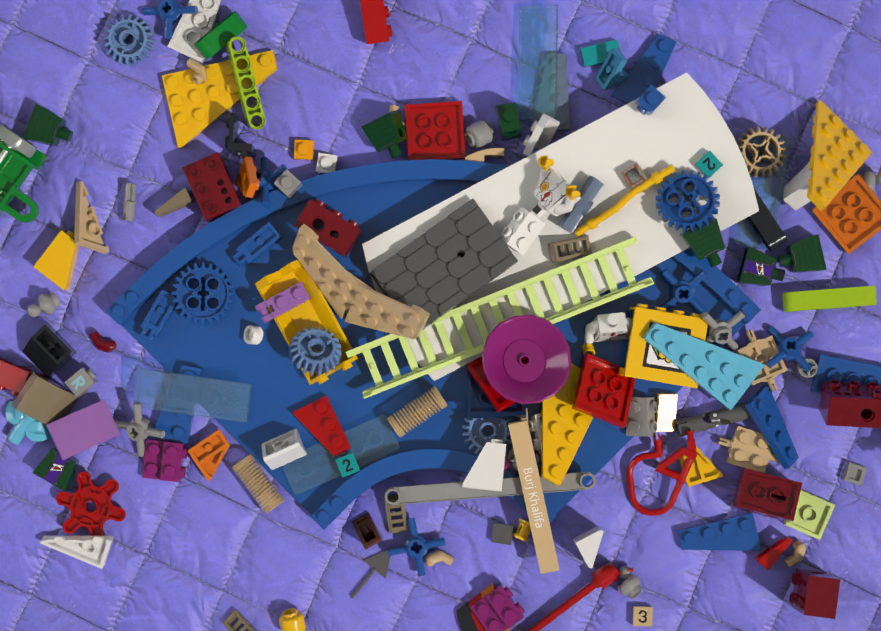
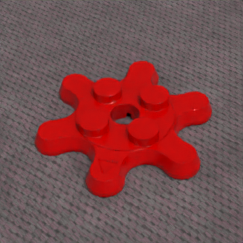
[56,471,126,536]

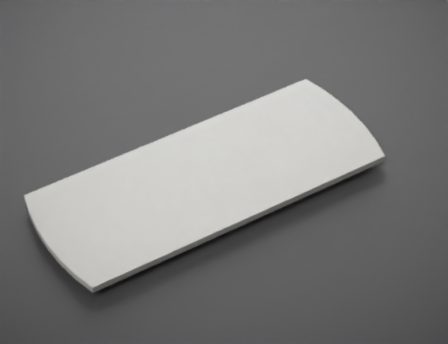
[362,73,759,381]

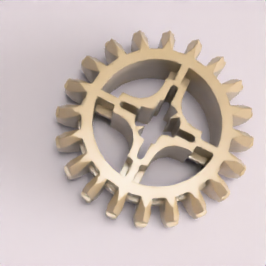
[737,126,786,178]

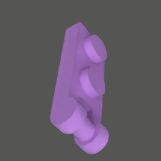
[255,282,311,324]

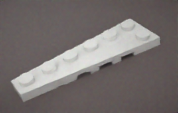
[167,0,221,63]

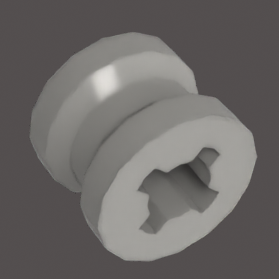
[796,359,818,378]

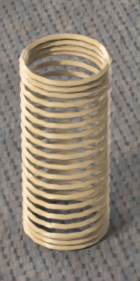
[387,386,448,438]
[232,454,285,514]

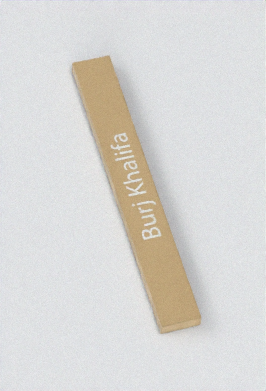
[508,419,560,574]

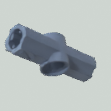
[558,175,604,234]

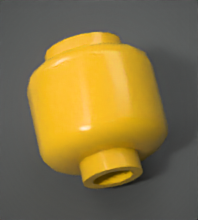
[279,608,306,631]

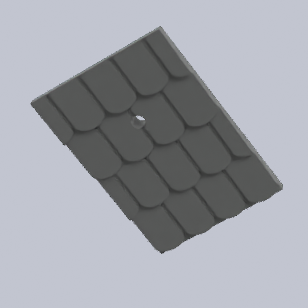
[370,198,518,330]

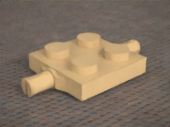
[736,329,788,392]
[717,426,781,473]

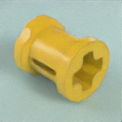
[512,518,531,542]

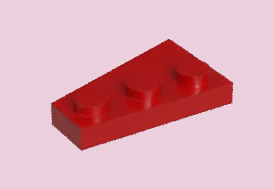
[292,396,352,457]

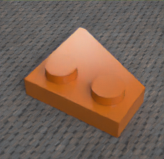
[234,157,259,198]
[188,429,231,481]

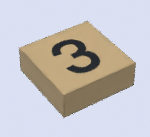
[632,606,653,627]

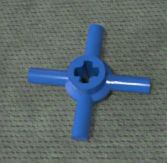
[142,0,198,39]
[243,157,287,206]
[661,268,708,314]
[766,326,814,372]
[387,518,446,576]

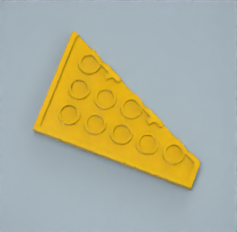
[162,50,278,149]
[807,100,873,211]
[541,363,593,487]

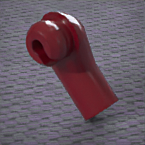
[89,331,117,353]

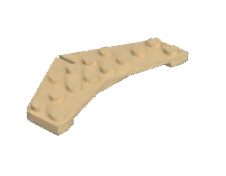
[292,224,430,339]

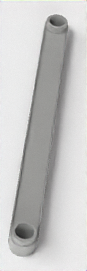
[384,471,596,505]

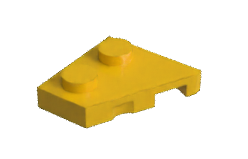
[676,446,723,487]

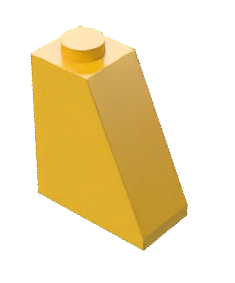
[33,230,80,291]

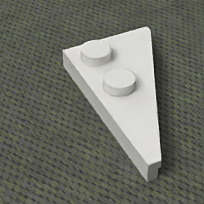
[40,536,114,569]

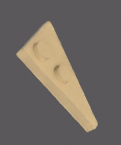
[74,181,109,254]

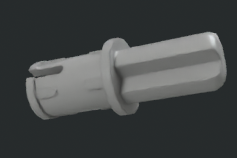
[122,183,137,221]

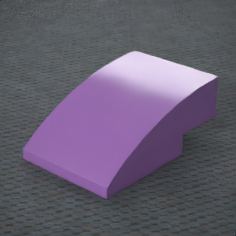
[46,399,120,461]

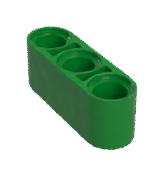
[194,11,248,60]

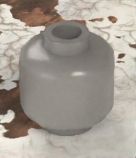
[465,120,494,148]

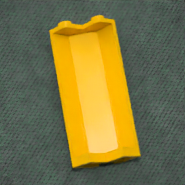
[255,260,358,385]

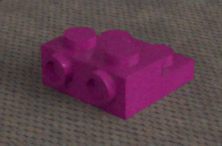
[142,439,188,482]
[470,584,525,631]

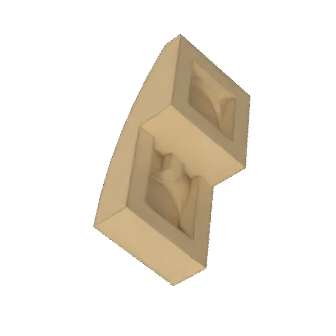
[465,148,504,163]

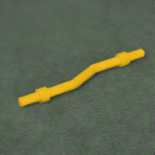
[574,164,676,237]

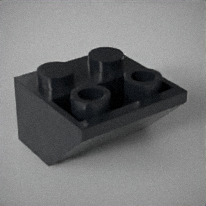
[22,324,77,379]

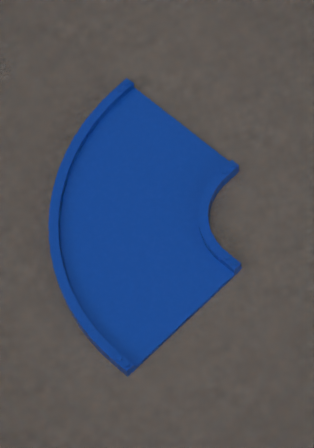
[105,159,761,530]

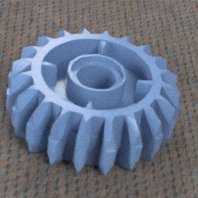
[103,14,156,66]
[289,326,342,376]
[462,417,512,454]

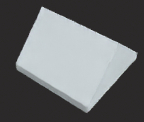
[261,428,307,470]
[573,526,604,568]

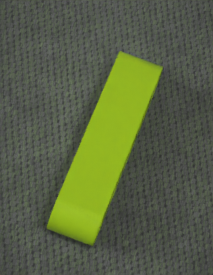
[226,36,266,129]
[782,286,877,312]

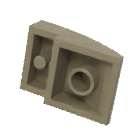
[12,372,79,425]

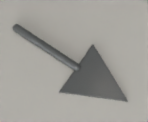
[351,547,393,598]

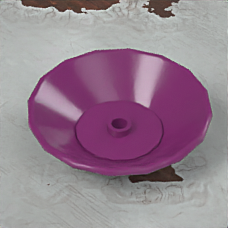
[482,315,571,404]

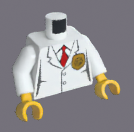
[532,155,581,217]
[582,312,633,356]

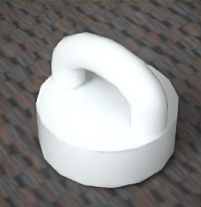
[244,325,263,345]

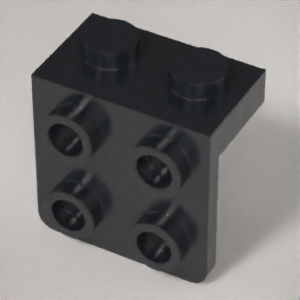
[225,112,256,160]

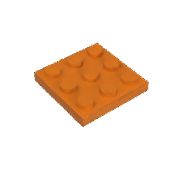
[812,173,881,254]

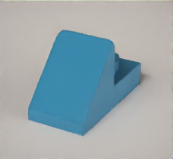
[595,48,629,90]

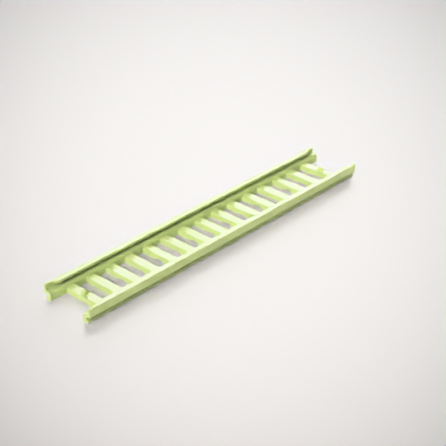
[345,236,654,399]

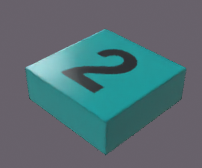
[695,151,723,179]
[335,452,360,478]

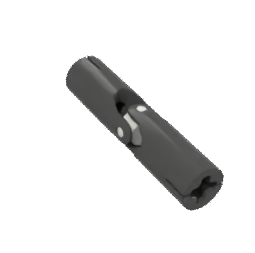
[675,401,752,437]

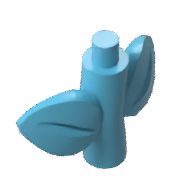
[5,401,51,445]

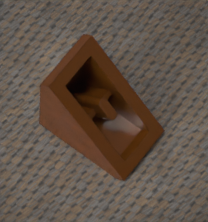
[352,512,383,550]

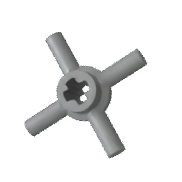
[701,310,745,351]
[115,401,165,457]

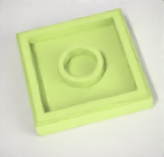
[784,490,835,540]

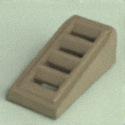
[155,187,194,218]
[548,235,592,262]
[384,493,409,534]
[222,609,258,631]

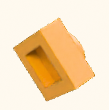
[294,140,314,160]

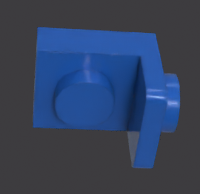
[635,84,666,116]

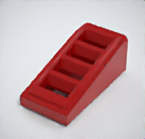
[754,536,792,570]

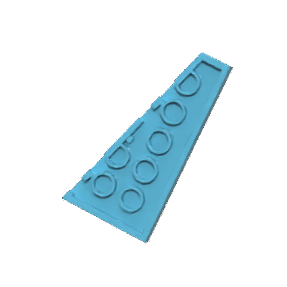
[643,323,765,410]

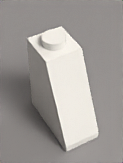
[783,162,811,210]
[462,439,506,492]

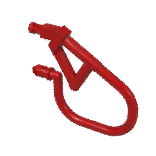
[626,430,698,516]

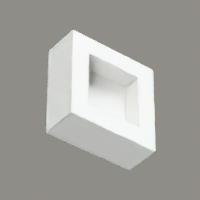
[316,153,338,174]

